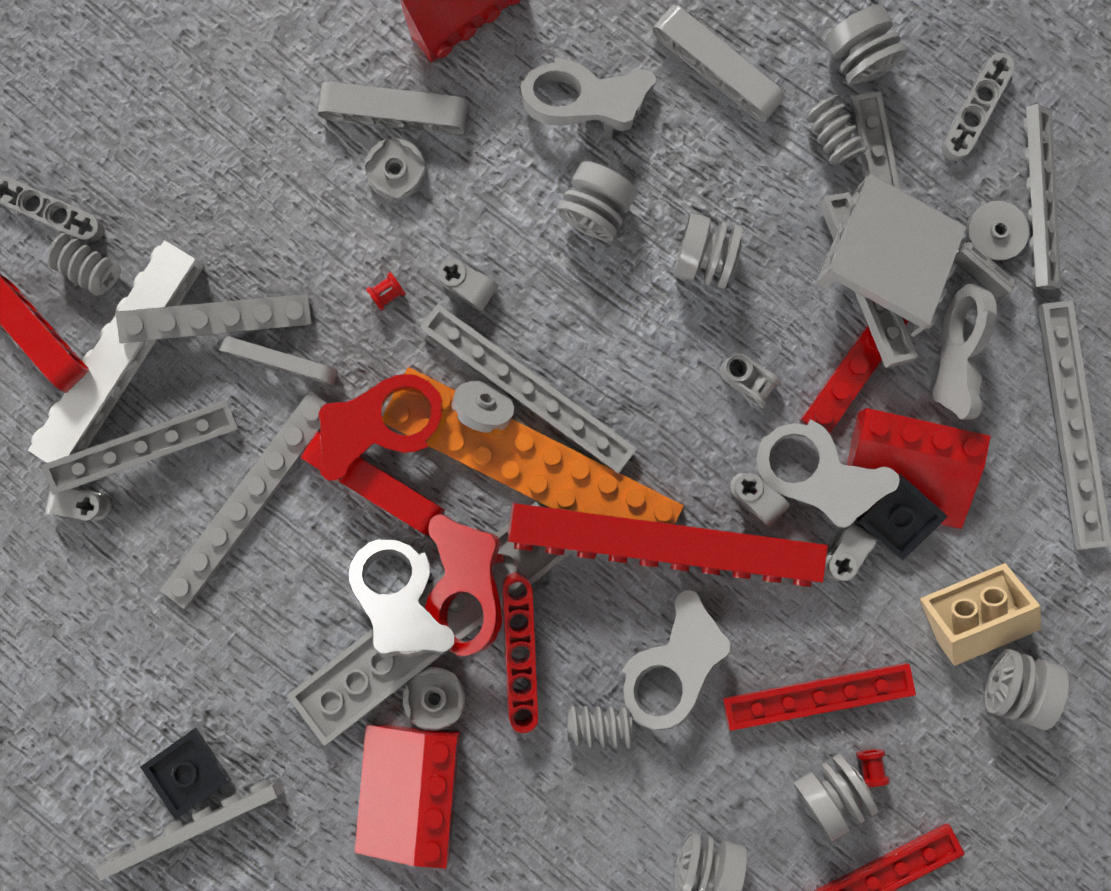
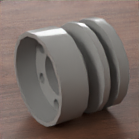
[825,4,908,87]
[556,161,638,242]
[673,212,743,290]
[985,649,1069,731]
[793,753,879,843]
[675,831,747,891]

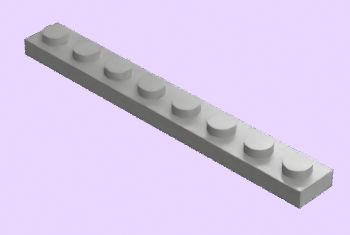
[1038,300,1111,550]
[420,304,637,474]
[159,391,327,609]

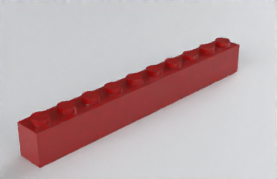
[507,503,828,587]

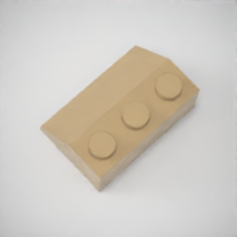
[920,563,1041,666]

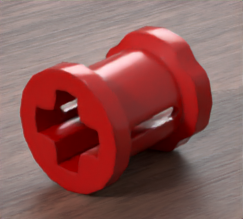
[366,271,406,312]
[856,749,890,787]

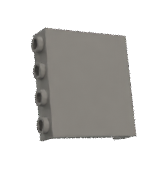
[816,174,966,337]

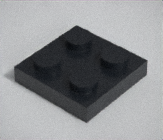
[857,473,948,561]
[140,728,231,820]

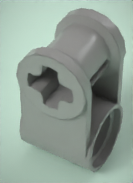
[438,259,498,312]
[720,354,781,408]
[729,473,790,529]
[44,487,112,520]
[824,523,877,581]

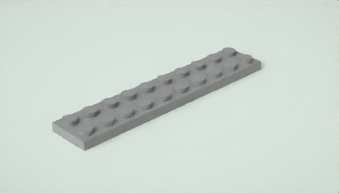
[286,502,574,746]

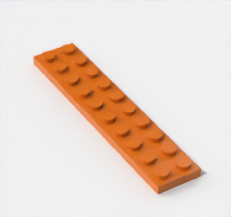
[382,367,684,524]

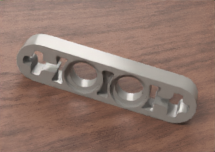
[941,53,1015,161]
[0,176,104,244]
[219,336,338,385]

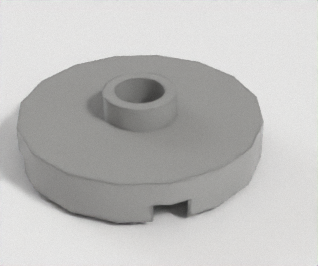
[365,138,426,200]
[965,201,1029,262]
[451,381,514,433]
[402,667,466,731]

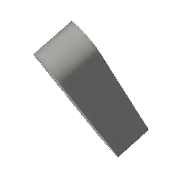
[652,5,785,122]
[318,82,468,135]

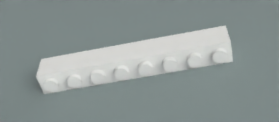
[28,240,204,463]

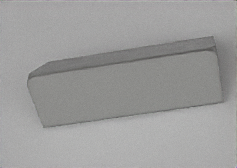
[954,242,1015,297]

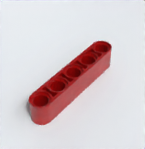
[0,274,90,393]
[300,431,445,536]
[502,573,538,733]

